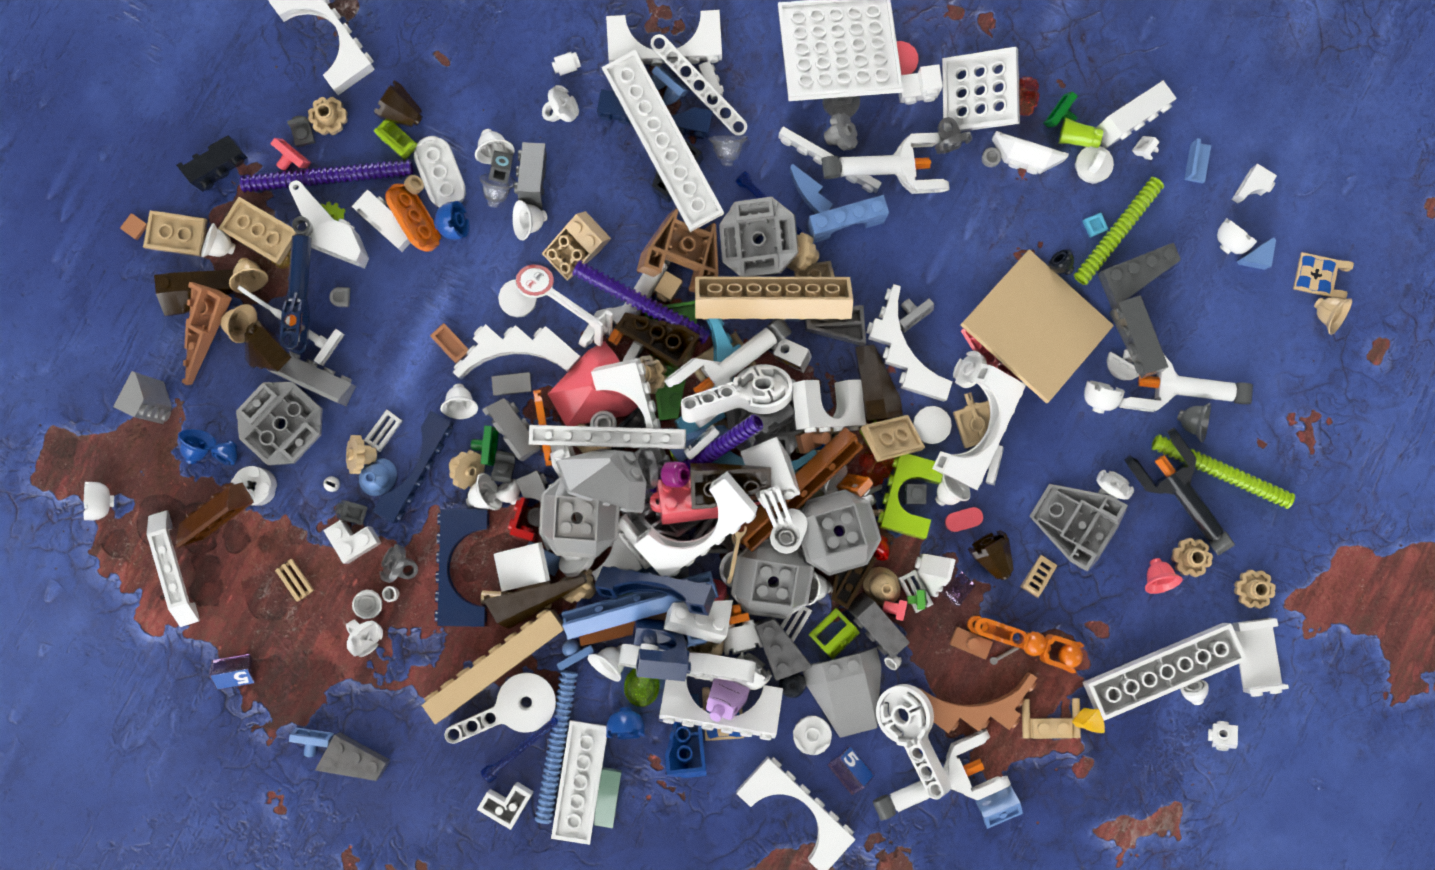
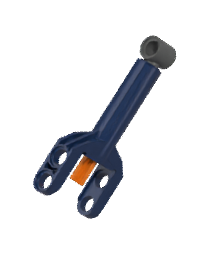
[280,216,313,355]

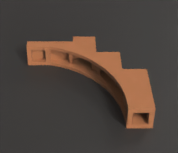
[914,672,1037,733]

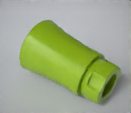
[1058,117,1103,148]

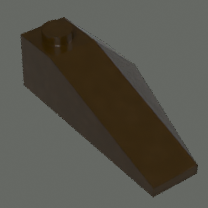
[615,312,700,370]
[690,463,771,509]

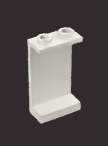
[1232,618,1289,697]

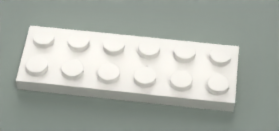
[551,720,607,845]

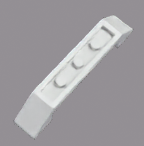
[147,510,200,627]

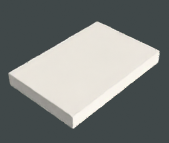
[494,542,550,591]

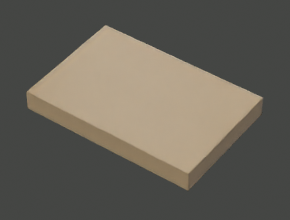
[143,210,208,257]
[860,415,925,462]

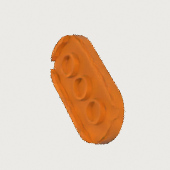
[385,183,441,252]
[533,389,552,466]

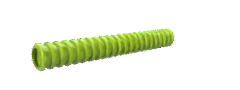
[1074,177,1164,285]

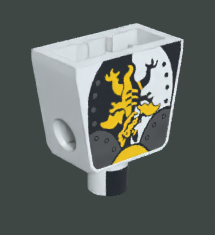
[768,339,812,373]

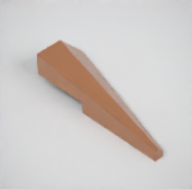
[182,282,232,385]

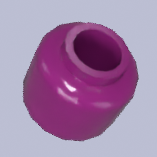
[661,461,690,488]

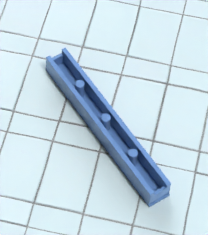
[562,571,719,640]

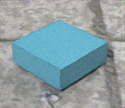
[1082,212,1109,238]

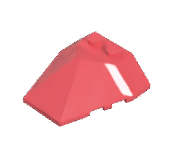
[548,341,638,426]

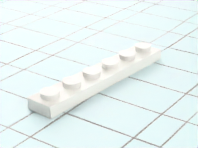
[778,127,882,193]

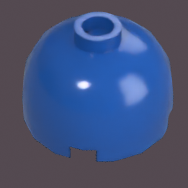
[434,201,469,240]
[606,707,645,740]

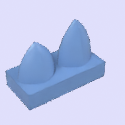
[652,66,689,105]

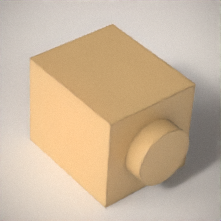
[654,271,683,303]

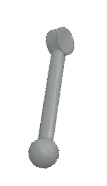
[990,647,1020,665]

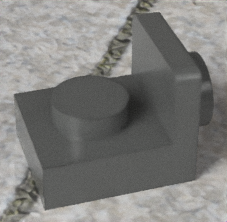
[287,116,316,148]
[491,451,515,483]
[335,499,368,525]

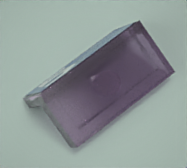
[209,654,256,690]
[827,745,875,795]

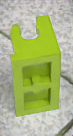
[374,119,417,160]

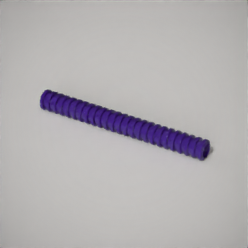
[572,260,710,345]
[646,414,763,497]

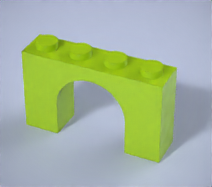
[877,454,943,540]

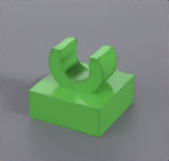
[907,589,927,610]

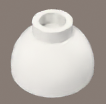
[590,411,617,427]
[495,479,521,505]
[1180,680,1209,705]

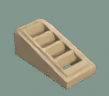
[1020,555,1057,598]

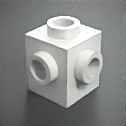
[1208,721,1238,751]

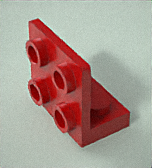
[508,497,538,542]

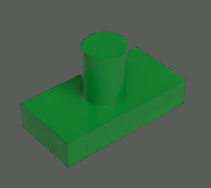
[1043,91,1078,128]
[471,426,499,466]

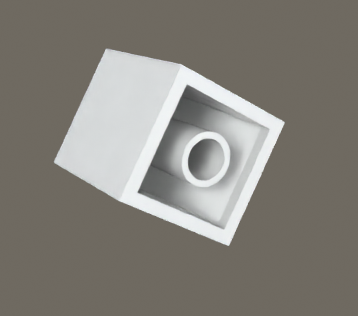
[741,437,800,508]

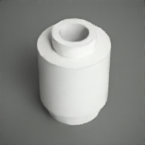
[552,52,581,76]

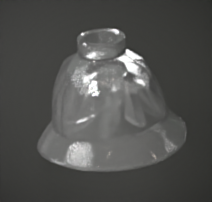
[709,135,748,166]
[479,173,515,208]

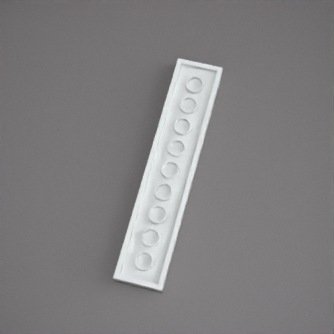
[602,50,724,232]

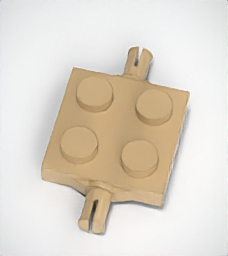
[953,392,990,448]

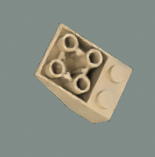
[542,211,611,281]

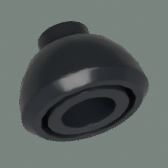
[1049,249,1074,275]
[779,673,806,698]

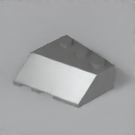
[482,398,542,461]

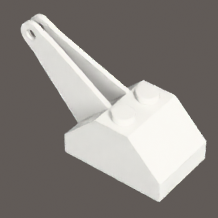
[289,181,369,269]

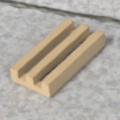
[275,559,314,602]

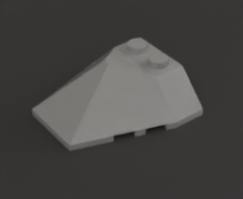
[556,449,646,513]

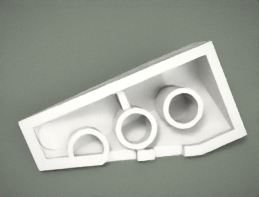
[915,554,955,597]

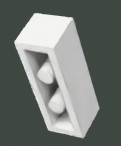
[699,61,724,100]

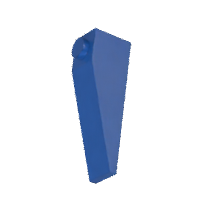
[665,694,707,778]

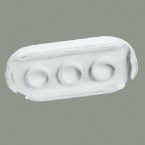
[414,136,466,208]

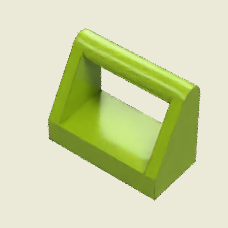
[808,608,860,660]

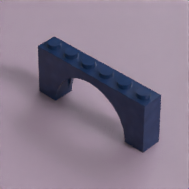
[434,509,490,627]

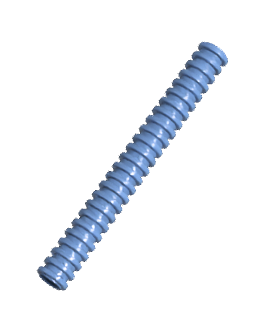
[535,670,578,824]

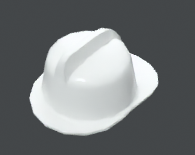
[770,508,808,554]

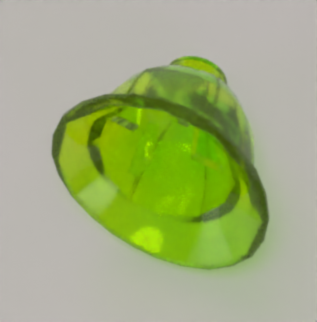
[624,668,660,707]

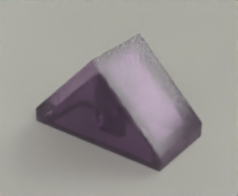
[941,572,975,607]

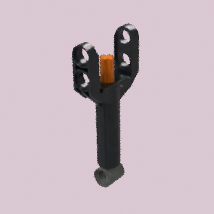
[1124,427,1235,556]

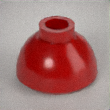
[873,535,890,561]

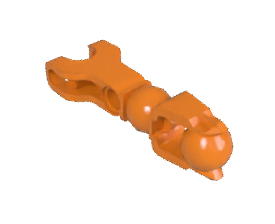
[967,616,1084,673]

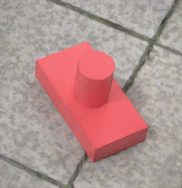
[271,138,311,171]
[882,600,908,621]

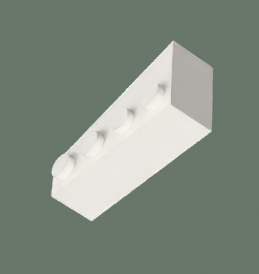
[1095,80,1177,149]

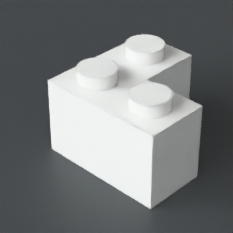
[899,65,943,105]
[323,520,381,564]
[477,782,534,830]

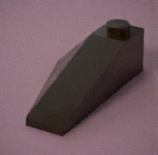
[154,269,234,316]
[244,320,292,372]
[855,345,903,422]

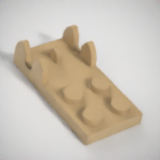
[218,197,296,265]

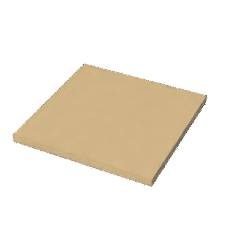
[961,249,1114,403]

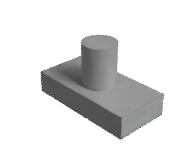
[899,298,934,333]

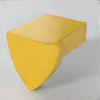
[1071,708,1105,733]

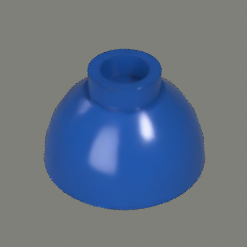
[211,440,238,466]

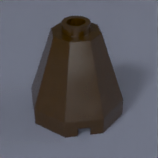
[374,80,423,127]
[968,530,1014,580]

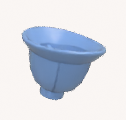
[359,458,397,496]

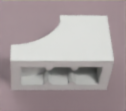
[1232,164,1277,203]

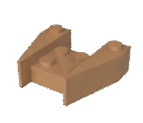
[636,208,718,293]

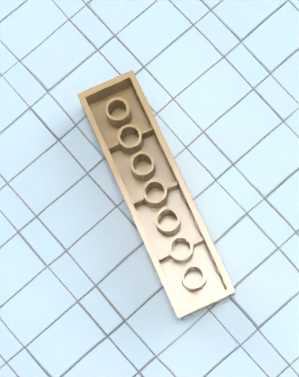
[695,277,853,320]
[421,608,564,724]

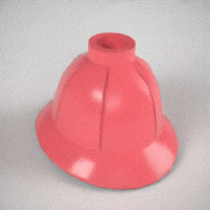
[1145,558,1183,594]

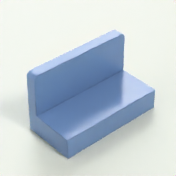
[1184,138,1211,183]
[976,786,1023,829]

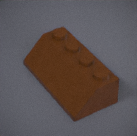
[176,482,254,548]

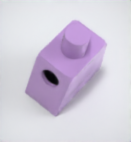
[706,678,750,722]

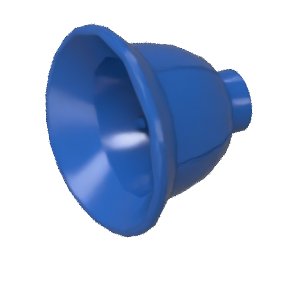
[178,429,216,464]

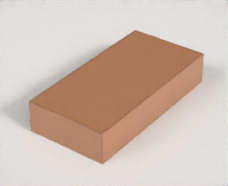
[430,323,469,364]

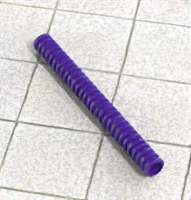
[240,159,413,193]

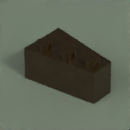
[829,556,877,609]

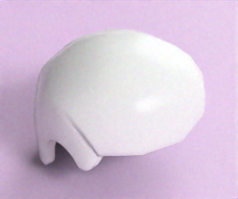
[352,590,382,619]

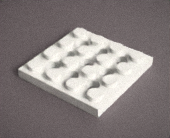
[942,47,1020,132]

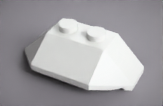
[992,131,1069,174]

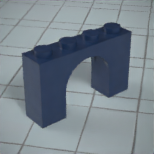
[632,618,691,681]

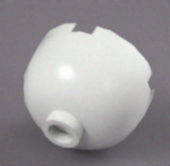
[1217,218,1257,254]
[1084,381,1125,414]
[84,482,114,520]
[736,652,772,690]

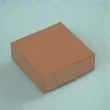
[120,213,147,240]

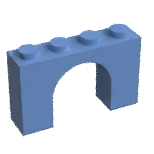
[806,195,889,243]

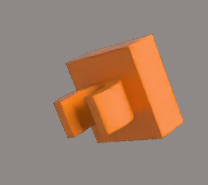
[729,604,750,625]

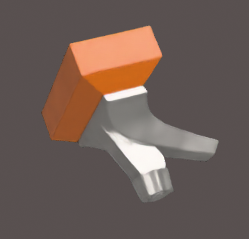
[836,473,882,505]

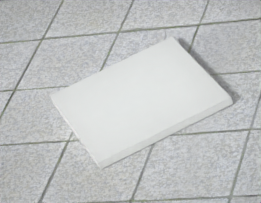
[778,0,903,101]

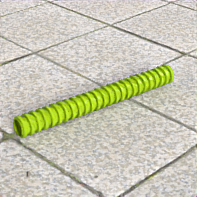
[1151,434,1295,509]

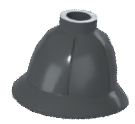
[1177,403,1211,443]

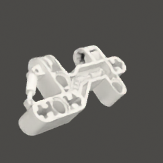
[618,644,756,684]

